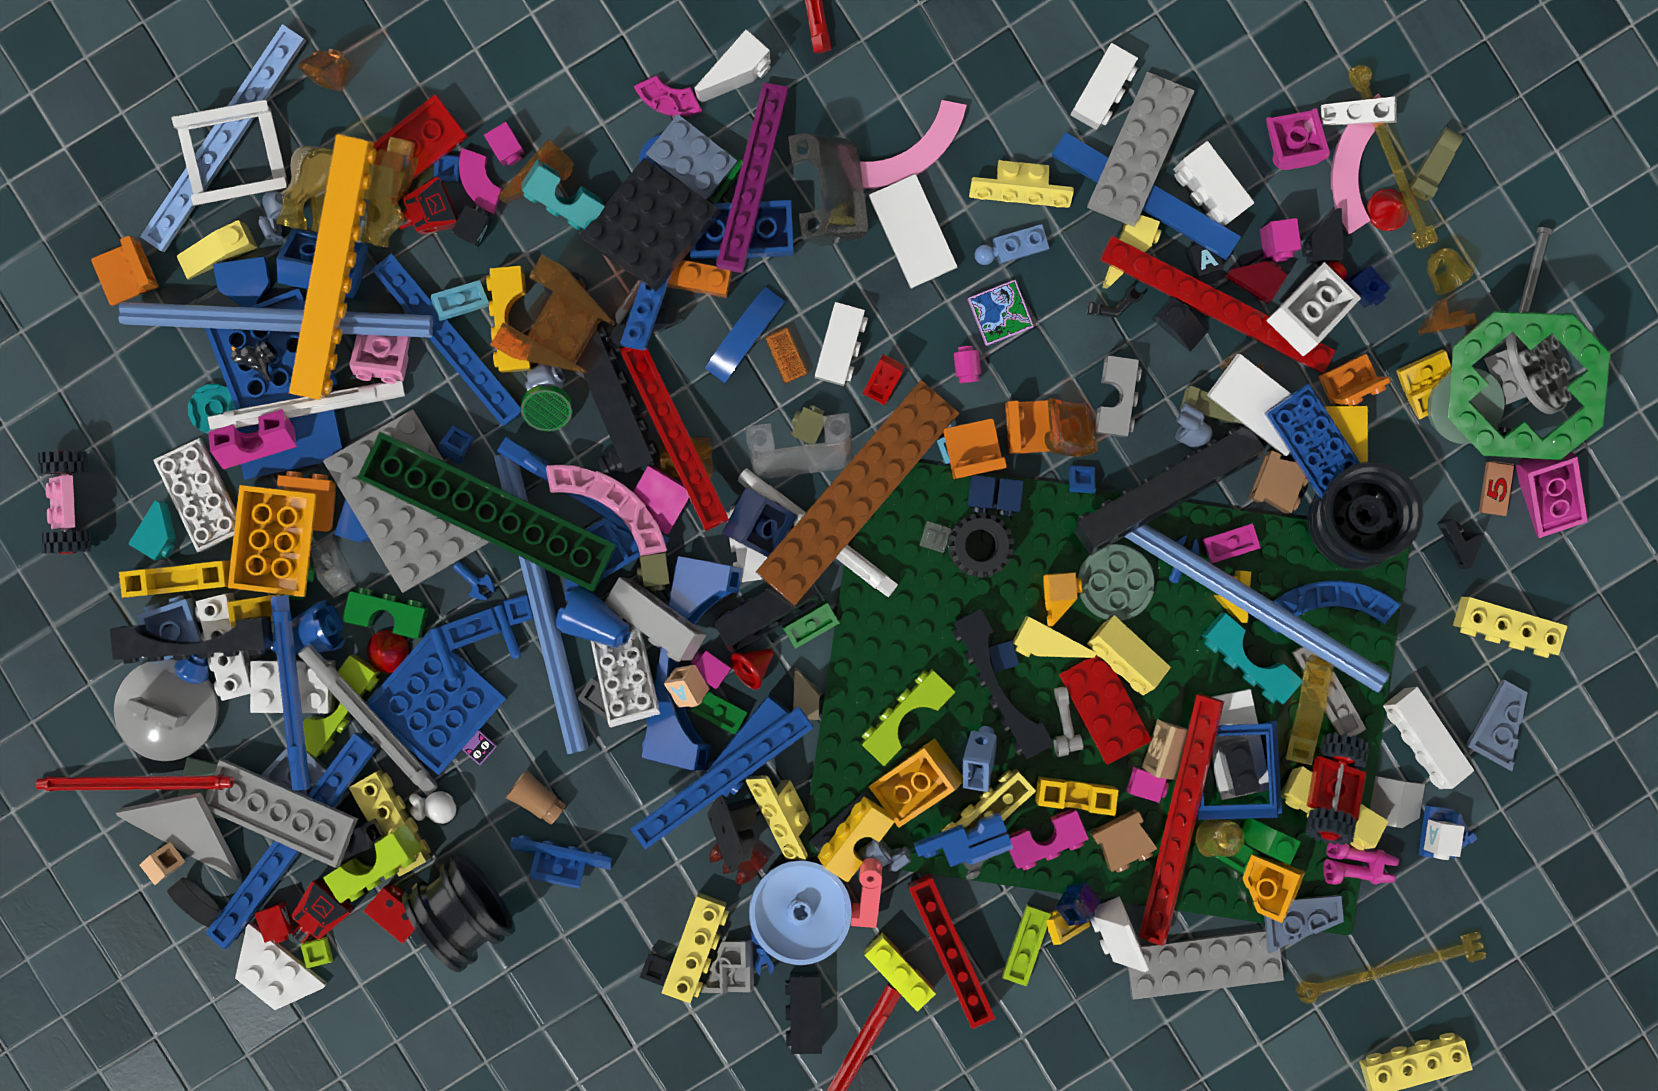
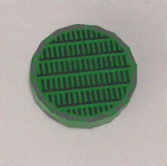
[521,385,572,431]

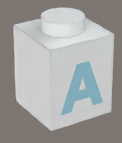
[1424,819,1464,860]

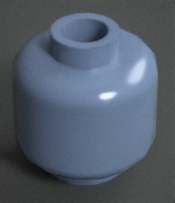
[525,361,565,390]

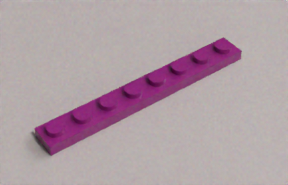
[717,82,788,273]

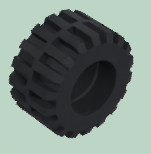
[947,513,1014,577]

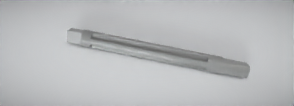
[298,643,438,796]

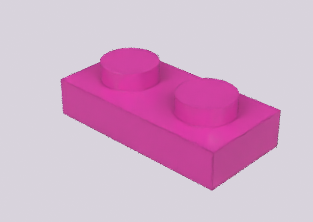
[1202,524,1261,564]

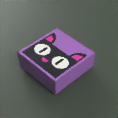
[462,730,498,765]

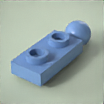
[975,224,1049,265]

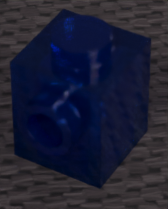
[1346,265,1390,308]
[1055,883,1101,926]

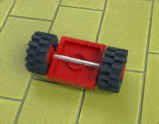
[1306,733,1369,845]

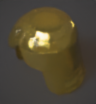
[1426,248,1474,295]
[1196,819,1244,857]

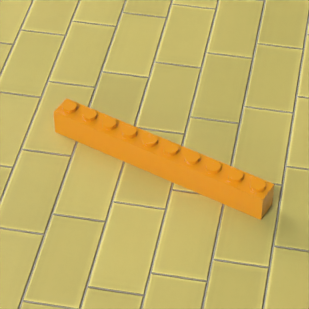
[289,134,376,400]

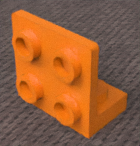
[91,236,159,306]
[1005,400,1059,454]
[943,419,1006,479]

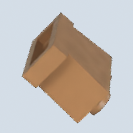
[1248,451,1308,513]
[1090,809,1157,872]

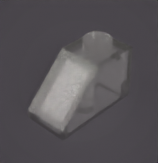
[311,535,356,598]

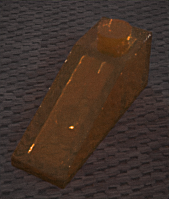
[298,49,350,92]
[497,139,574,204]

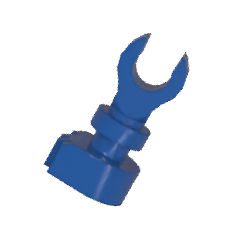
[751,932,774,975]

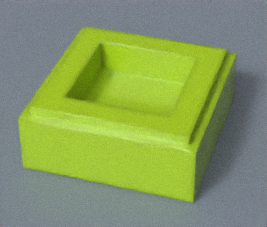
[300,936,333,968]

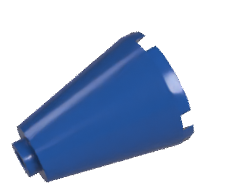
[556,586,630,648]
[271,600,345,655]

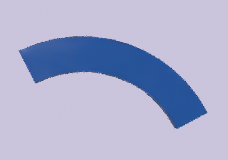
[1260,581,1401,633]

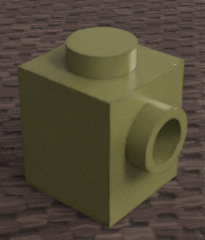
[791,405,827,446]
[637,553,671,591]

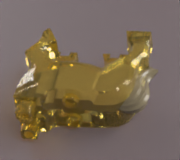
[276,137,418,247]

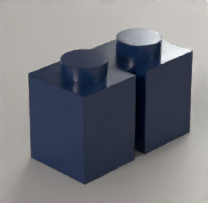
[967,475,1023,516]

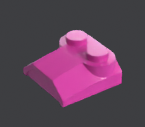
[1266,108,1330,170]

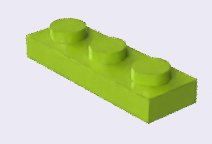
[1002,904,1051,986]

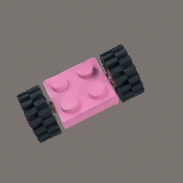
[37,451,92,554]

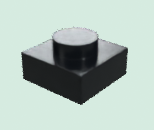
[639,952,673,986]

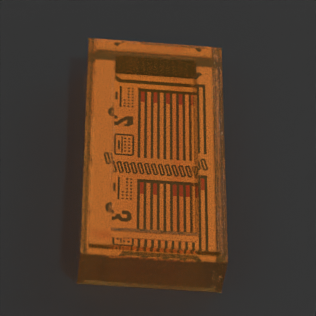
[764,327,808,384]

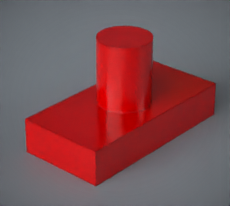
[862,354,905,405]

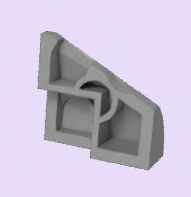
[701,940,754,993]

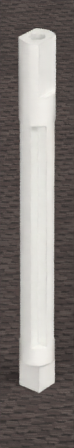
[208,380,405,431]
[738,468,898,597]

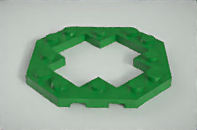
[1448,310,1610,460]

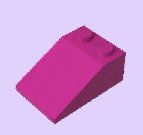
[1516,451,1588,538]

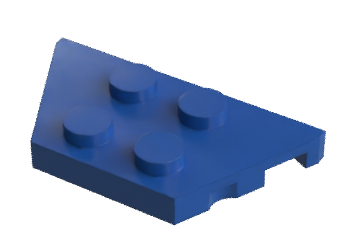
[565,518,640,598]

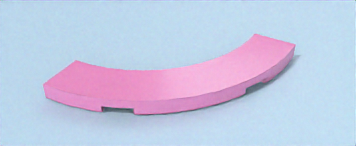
[1331,94,1382,235]
[847,100,966,189]
[546,465,667,556]

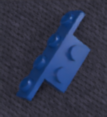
[621,274,671,350]
[510,835,612,889]

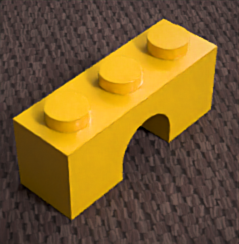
[1035,776,1118,816]
[817,797,894,882]

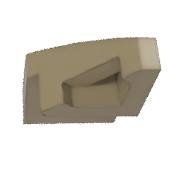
[793,668,819,720]

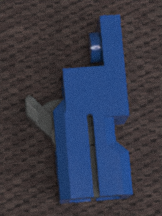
[913,812,1013,880]

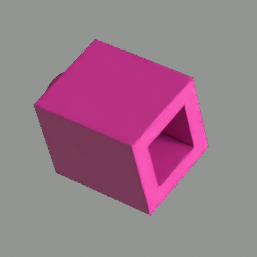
[484,122,525,166]
[691,650,732,689]
[1126,766,1168,803]

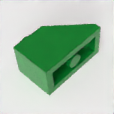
[1237,818,1300,865]

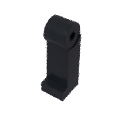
[611,296,683,348]
[326,818,386,867]

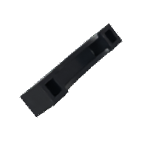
[951,608,1054,759]
[110,616,273,664]

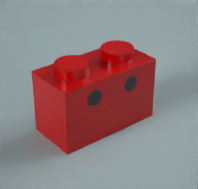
[363,883,415,944]

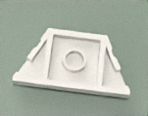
[235,922,328,1010]

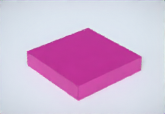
[633,464,689,535]

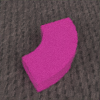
[634,75,702,117]
[459,148,502,214]

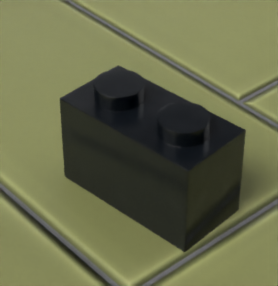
[1217,737,1261,796]

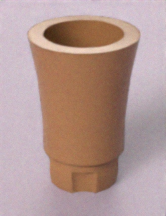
[505,769,566,825]

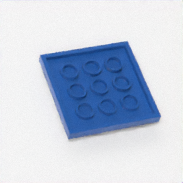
[366,631,507,775]

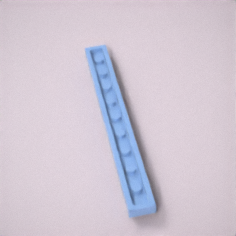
[140,24,306,252]

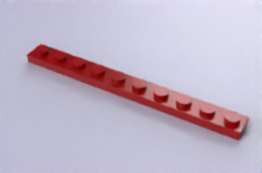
[1099,236,1335,373]
[1139,694,1225,946]

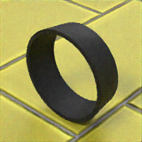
[167,877,221,927]

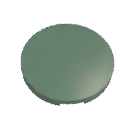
[1427,368,1505,444]
[1078,544,1154,621]

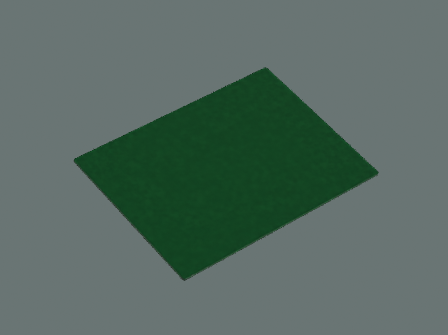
[802,462,1410,936]

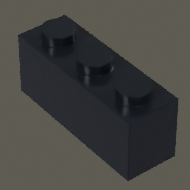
[785,971,822,1054]

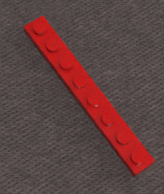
[620,347,729,531]

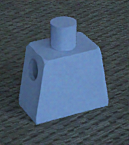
[963,726,997,792]

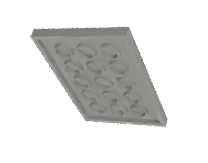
[323,409,490,593]

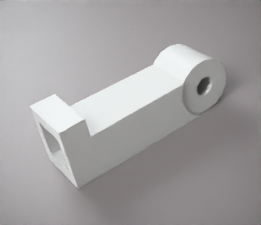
[1321,97,1397,125]

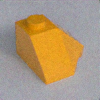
[1044,572,1082,626]
[1243,854,1305,923]

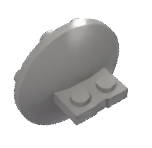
[1484,332,1571,414]
[114,659,219,761]

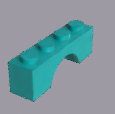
[1201,613,1303,704]

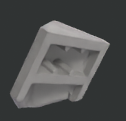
[1370,776,1425,828]

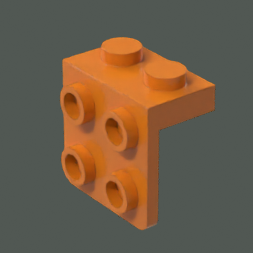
[1318,354,1391,406]
[277,471,337,532]

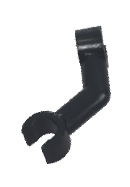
[1087,286,1143,318]

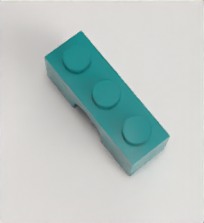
[521,159,605,230]

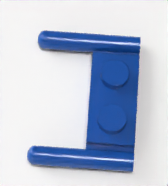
[430,605,521,682]

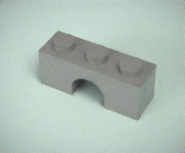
[1094,356,1142,437]

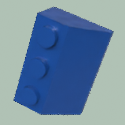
[276,228,368,298]

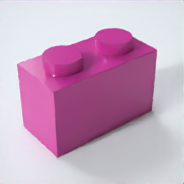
[1260,218,1301,263]

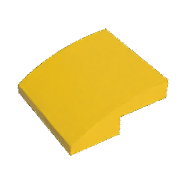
[1396,350,1452,419]

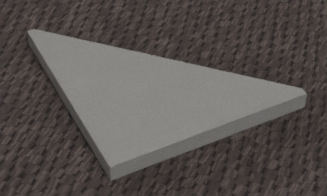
[116,793,242,880]

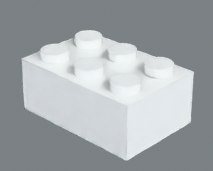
[1174,141,1254,226]
[1266,262,1361,356]
[250,659,336,713]

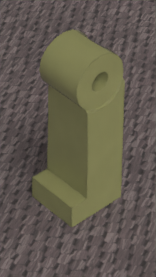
[1406,127,1463,202]
[1180,386,1245,426]

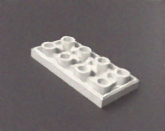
[869,174,957,289]
[1207,354,1291,456]
[153,438,237,552]
[591,622,660,727]
[1211,689,1269,800]

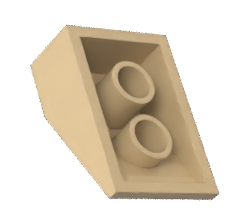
[1142,719,1188,780]

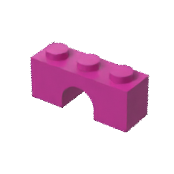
[209,409,297,469]
[1009,808,1088,870]

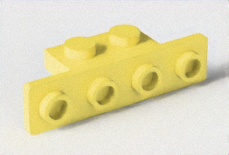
[969,160,1074,208]
[746,776,810,860]

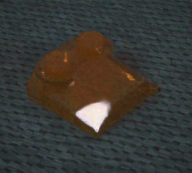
[1045,398,1098,457]

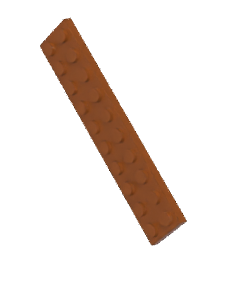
[755,380,959,606]

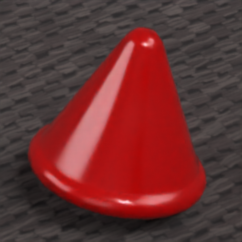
[1366,189,1409,231]
[367,630,410,673]
[731,649,774,690]

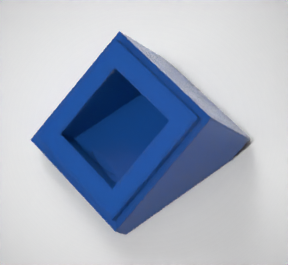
[438,425,475,464]

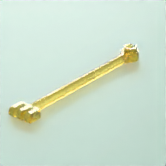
[1349,65,1438,249]
[1296,932,1486,1004]

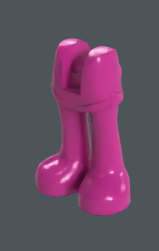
[1323,842,1399,885]

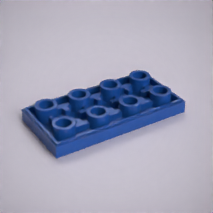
[1264,384,1360,498]

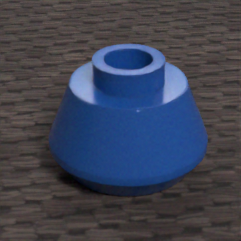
[174,654,209,684]

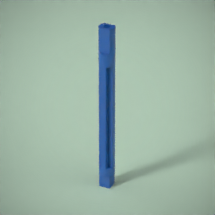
[497,436,670,545]
[271,595,310,790]

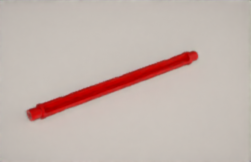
[36,774,234,792]

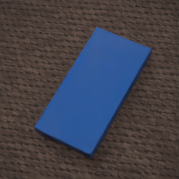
[237,409,344,480]

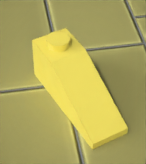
[1102,215,1161,289]
[177,220,258,280]
[1013,616,1097,658]

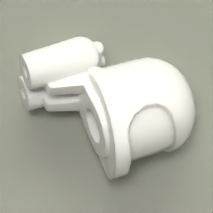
[409,791,456,824]

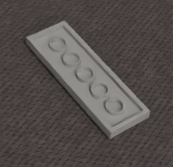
[1087,72,1194,227]
[205,759,358,868]
[1128,929,1284,1000]

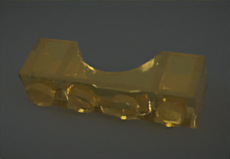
[1286,654,1334,765]

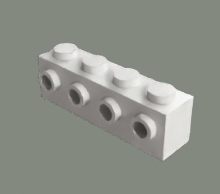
[195,593,251,701]
[1383,687,1474,789]

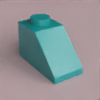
[128,500,176,560]

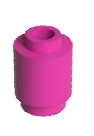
[954,346,982,383]

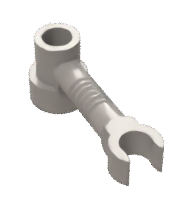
[1053,687,1083,757]

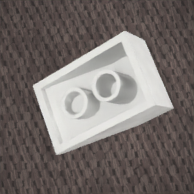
[695,30,771,103]
[1090,896,1149,972]

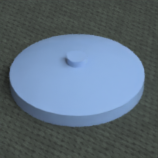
[749,861,852,965]

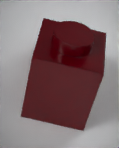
[1224,261,1288,304]

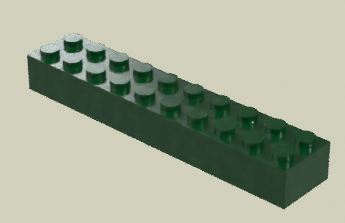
[357,431,618,591]

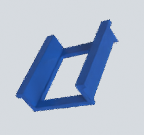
[1188,721,1282,820]

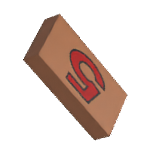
[1479,462,1514,516]

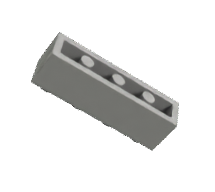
[605,577,707,662]

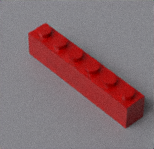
[907,873,995,1029]

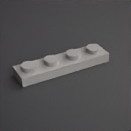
[1292,646,1366,737]

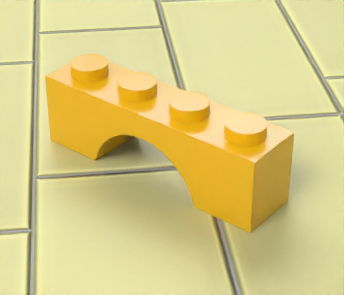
[486,266,533,373]
[119,561,231,598]

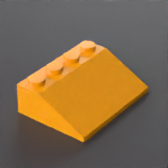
[228,485,317,597]

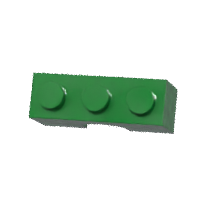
[342,587,429,639]

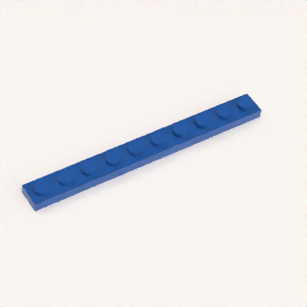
[206,732,377,949]

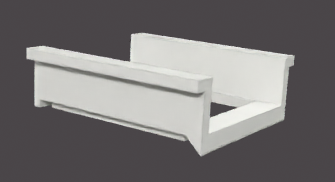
[172,100,288,206]

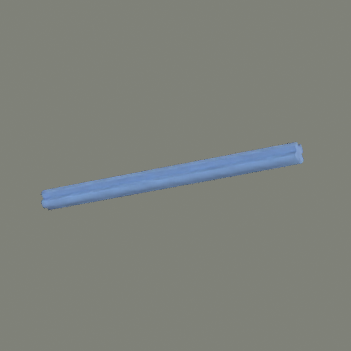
[118,302,433,338]
[494,454,589,754]
[1125,524,1390,692]

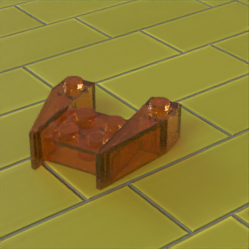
[490,255,615,374]

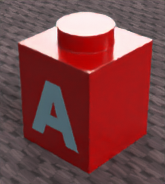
[255,901,295,944]

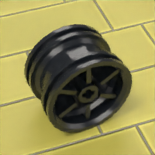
[1307,462,1423,570]
[402,853,515,972]

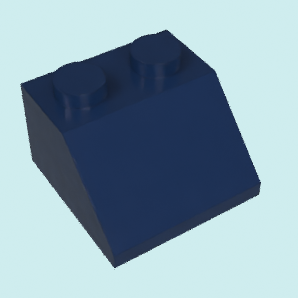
[722,487,798,557]

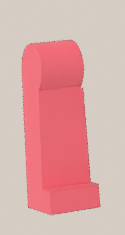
[851,858,882,928]

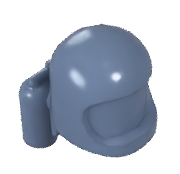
[258,189,299,242]
[1175,403,1212,450]
[858,838,911,871]

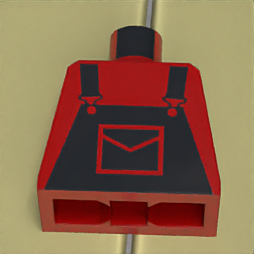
[394,177,458,235]
[291,877,355,943]

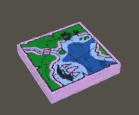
[967,280,1034,346]

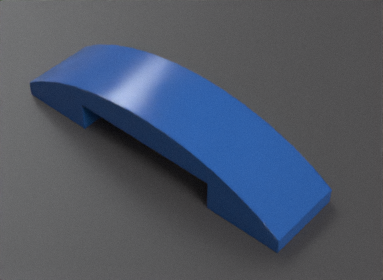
[705,287,786,383]

